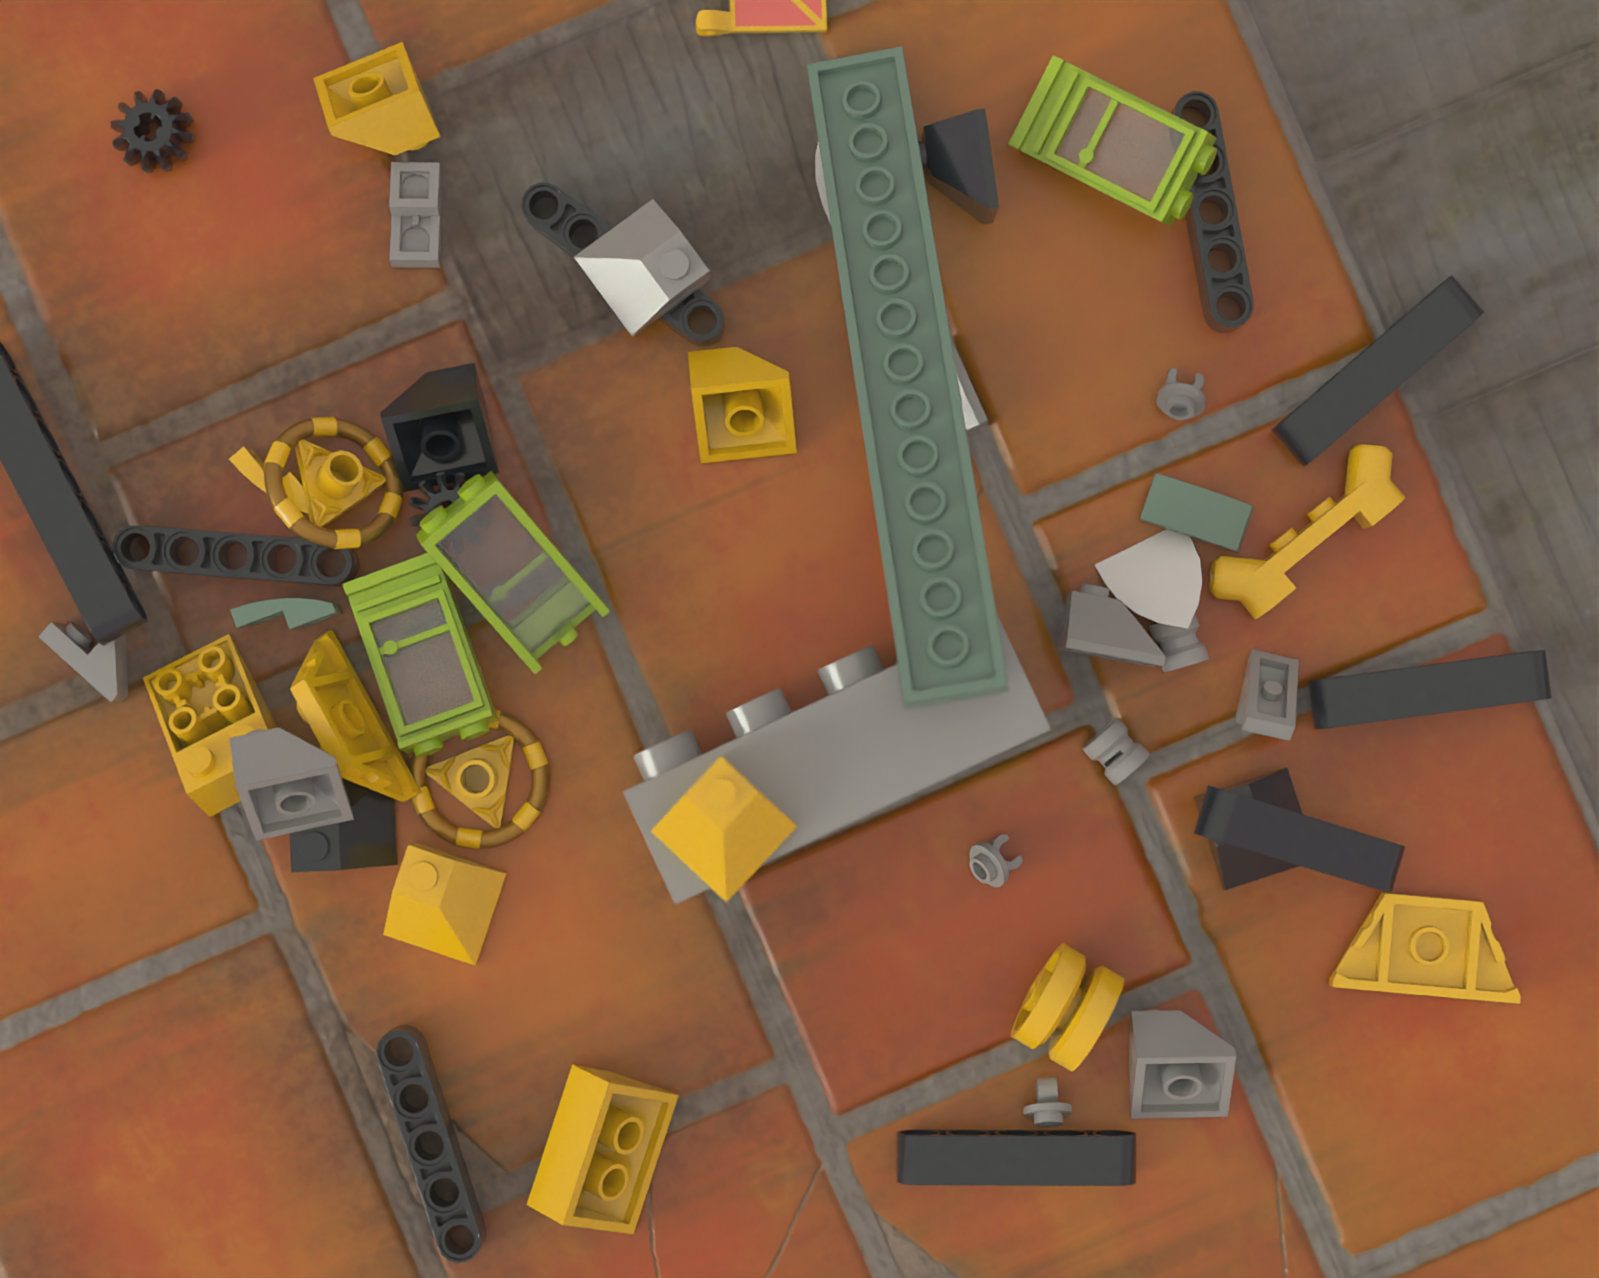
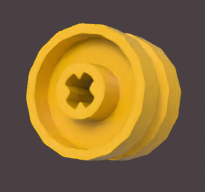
[1010,943,1125,1072]

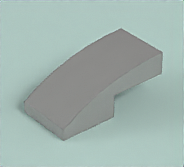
[389,162,442,268]

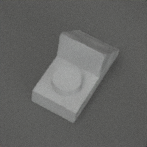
[38,622,128,702]
[1235,649,1299,741]

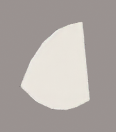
[1095,529,1202,629]

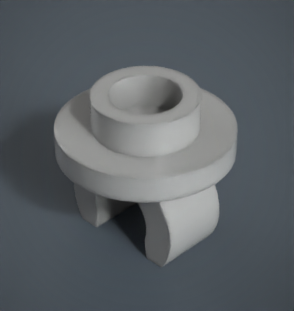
[1157,368,1206,420]
[969,834,1023,887]
[1023,1077,1073,1127]

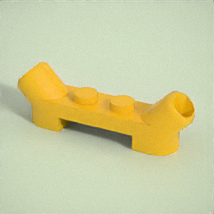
[1209,444,1406,620]

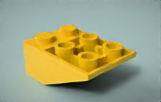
[143,634,278,817]

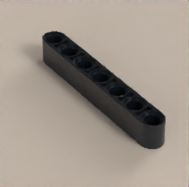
[0,341,148,646]

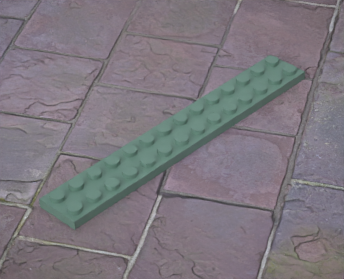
[807,46,1010,709]

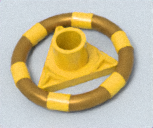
[264,417,403,549]
[409,710,550,850]

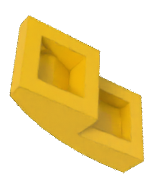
[229,447,308,514]

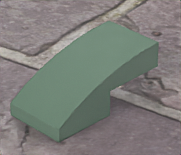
[1140,473,1254,553]
[230,598,343,630]

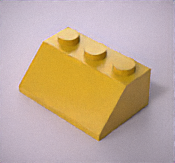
[526,1064,679,1234]

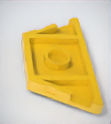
[290,630,421,803]
[1329,892,1521,1004]

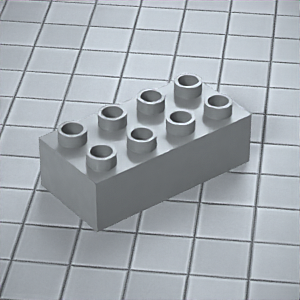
[623,617,1051,905]

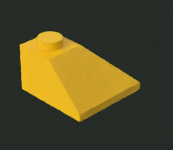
[313,42,440,155]
[688,347,797,464]
[651,755,798,902]
[383,842,507,966]

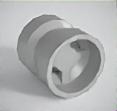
[1149,612,1210,673]
[1082,717,1151,786]

